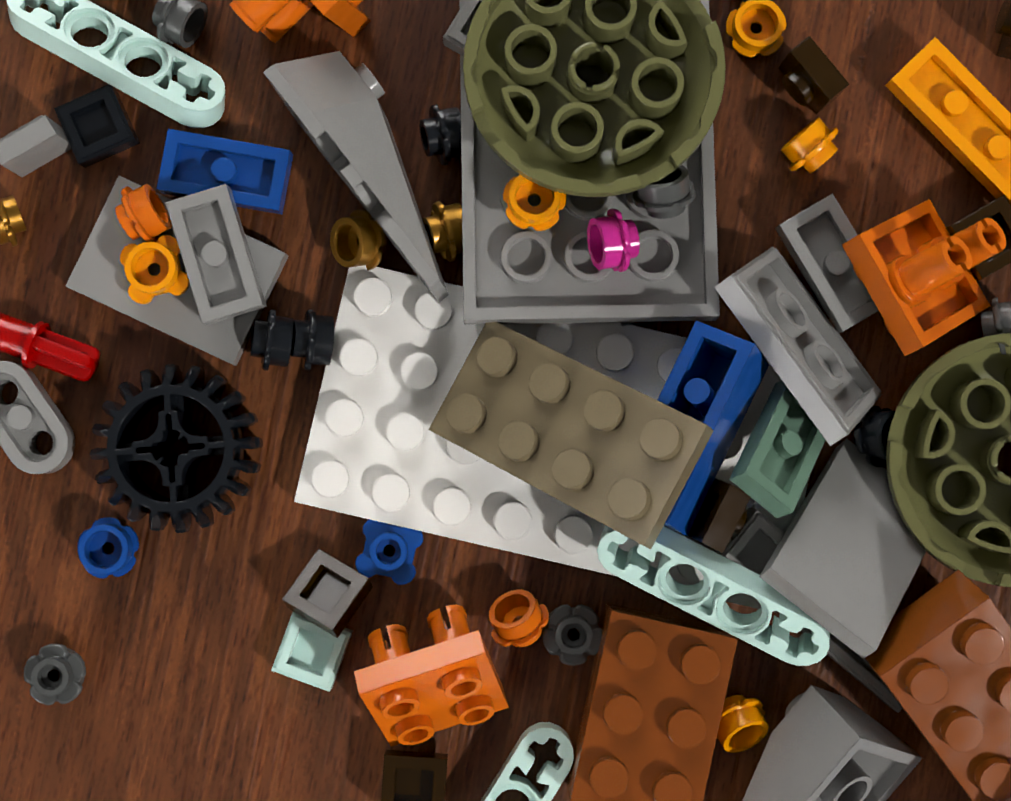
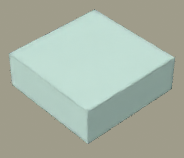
[271,611,353,692]

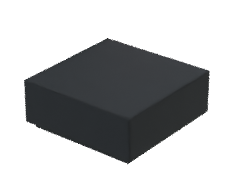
[54,84,140,168]

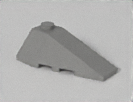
[263,51,448,303]
[742,685,922,801]

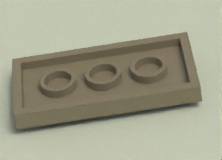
[428,322,714,549]

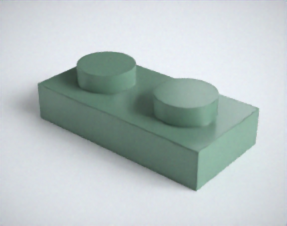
[729,380,825,518]

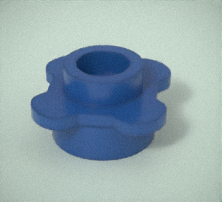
[355,519,424,585]

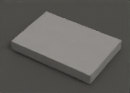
[66,175,289,366]
[714,246,882,446]
[759,439,926,658]

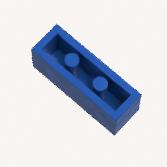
[657,320,769,537]

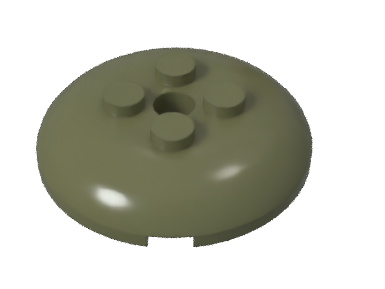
[463,0,726,197]
[886,333,1011,587]

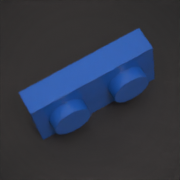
[157,128,293,215]

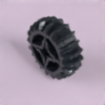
[90,364,263,533]

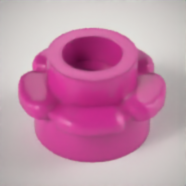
[587,209,640,272]

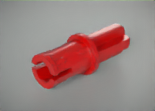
[0,312,100,382]

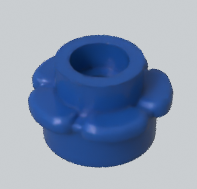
[77,517,139,579]

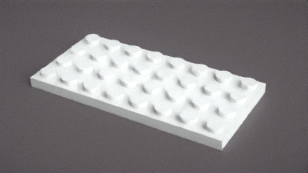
[294,265,810,613]

